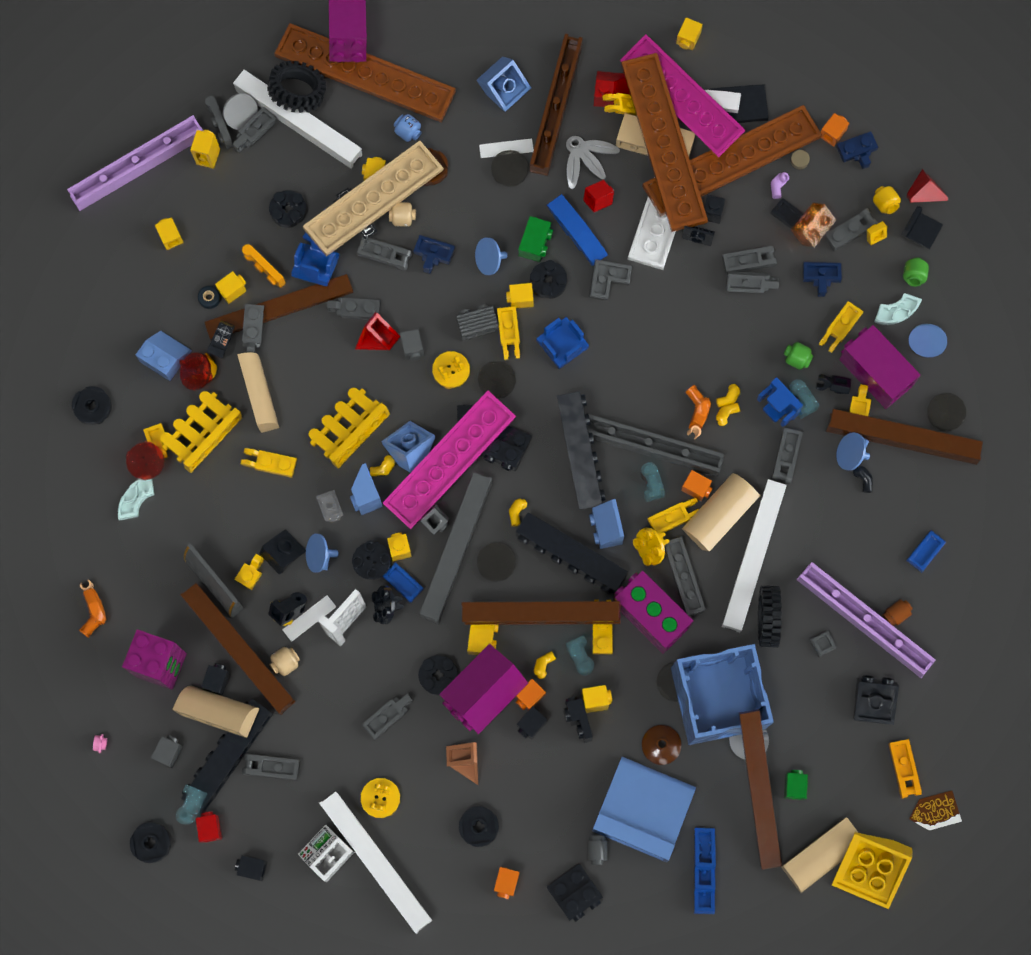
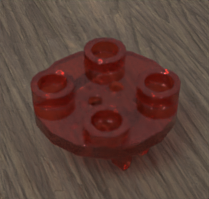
[180,352,213,390]
[126,442,165,480]

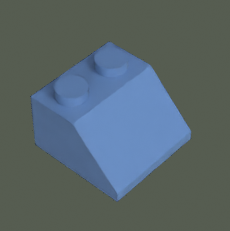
[477,56,531,112]
[135,331,192,381]
[350,463,383,515]
[589,499,624,549]

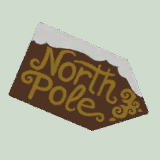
[909,790,962,830]

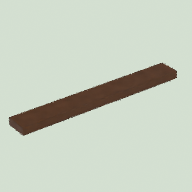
[204,274,353,341]
[739,709,782,870]

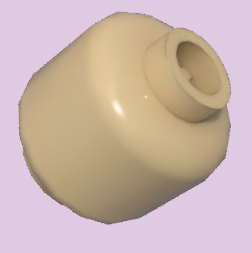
[389,202,416,227]
[269,647,300,676]

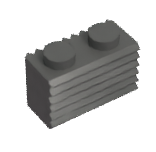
[456,304,499,341]

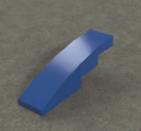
[546,194,608,266]
[694,828,716,914]

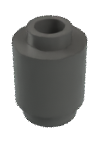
[587,836,607,865]

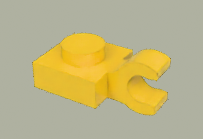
[849,384,871,416]
[143,423,168,460]
[234,554,265,590]

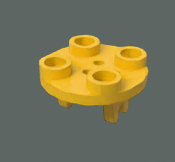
[432,351,470,389]
[633,527,669,566]
[361,778,400,818]

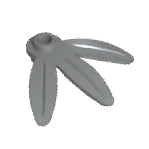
[566,136,620,189]

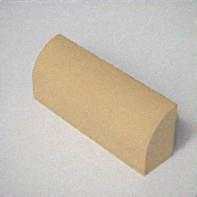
[616,113,695,157]
[237,352,279,433]
[682,473,760,552]
[172,686,259,738]
[781,817,858,893]

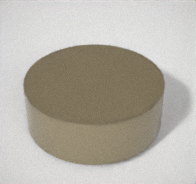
[791,150,810,170]

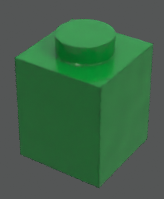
[784,770,808,800]

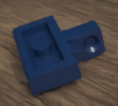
[836,131,878,170]
[414,235,455,274]
[803,262,842,297]

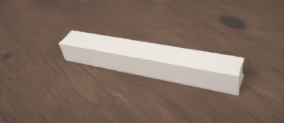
[233,70,362,169]
[721,479,787,633]
[319,792,432,934]

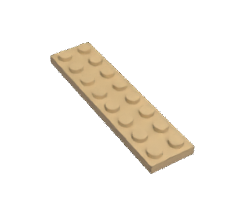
[303,141,443,257]

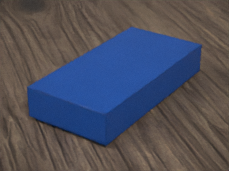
[906,530,946,573]
[383,562,424,603]

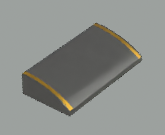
[183,543,244,618]

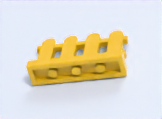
[308,388,390,469]
[160,391,242,473]

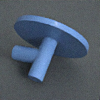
[475,237,507,275]
[909,324,947,357]
[836,432,870,471]
[306,534,338,573]

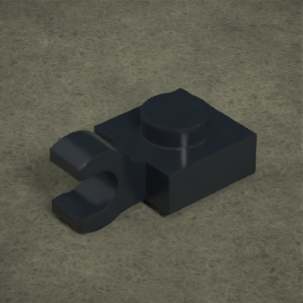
[816,374,851,394]

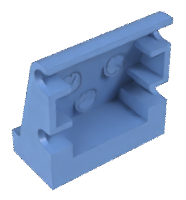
[592,757,696,862]

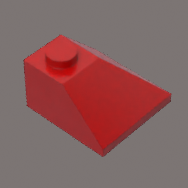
[594,71,630,107]

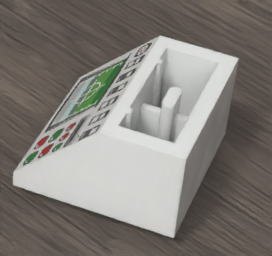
[298,825,355,882]

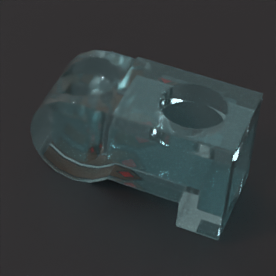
[788,380,819,419]
[640,462,665,502]
[566,635,594,676]
[176,784,207,825]

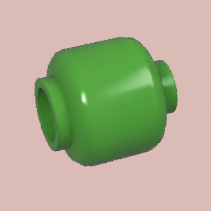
[903,258,929,287]
[783,342,813,370]

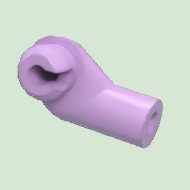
[771,172,789,199]

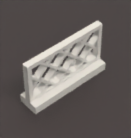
[318,589,367,646]

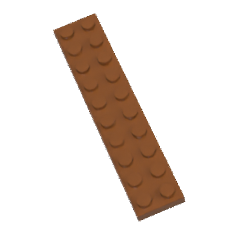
[274,23,456,122]
[621,53,708,232]
[642,105,822,217]

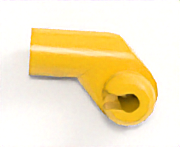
[716,384,740,408]
[716,403,740,426]
[370,455,395,477]
[534,651,556,679]

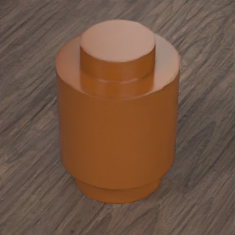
[882,599,913,626]

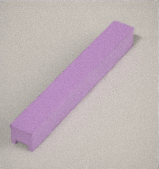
[67,115,203,211]
[797,562,935,678]

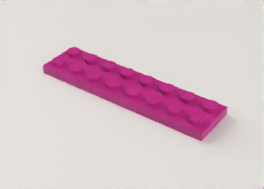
[620,34,745,157]
[383,391,516,529]

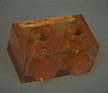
[791,203,836,247]

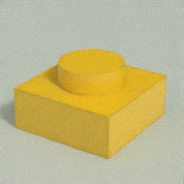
[867,221,887,245]

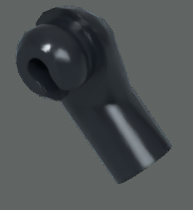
[853,466,873,493]

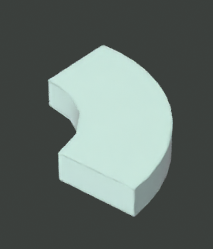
[874,293,922,325]
[118,475,154,521]

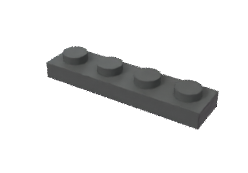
[664,537,706,616]

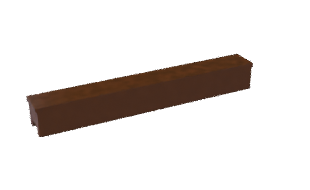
[530,34,583,176]
[826,409,983,465]
[180,583,295,715]
[461,601,621,625]

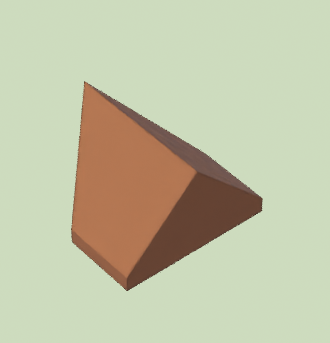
[446,742,478,785]

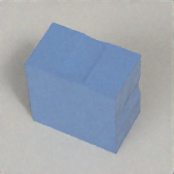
[671,644,774,745]

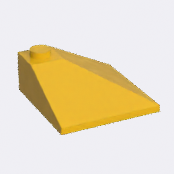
[832,832,912,909]

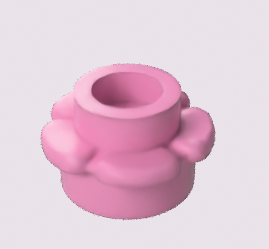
[93,734,107,753]

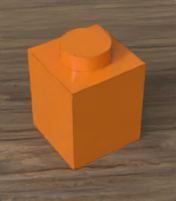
[821,113,849,147]
[681,470,713,502]
[515,679,546,711]
[494,867,520,899]

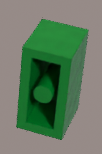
[518,216,553,262]

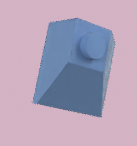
[382,421,435,473]

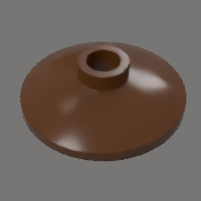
[642,725,681,765]

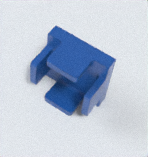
[291,240,339,287]
[536,317,589,369]
[757,377,803,427]

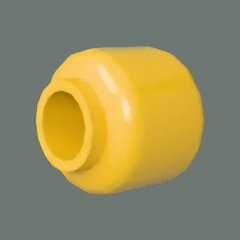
[873,186,901,214]

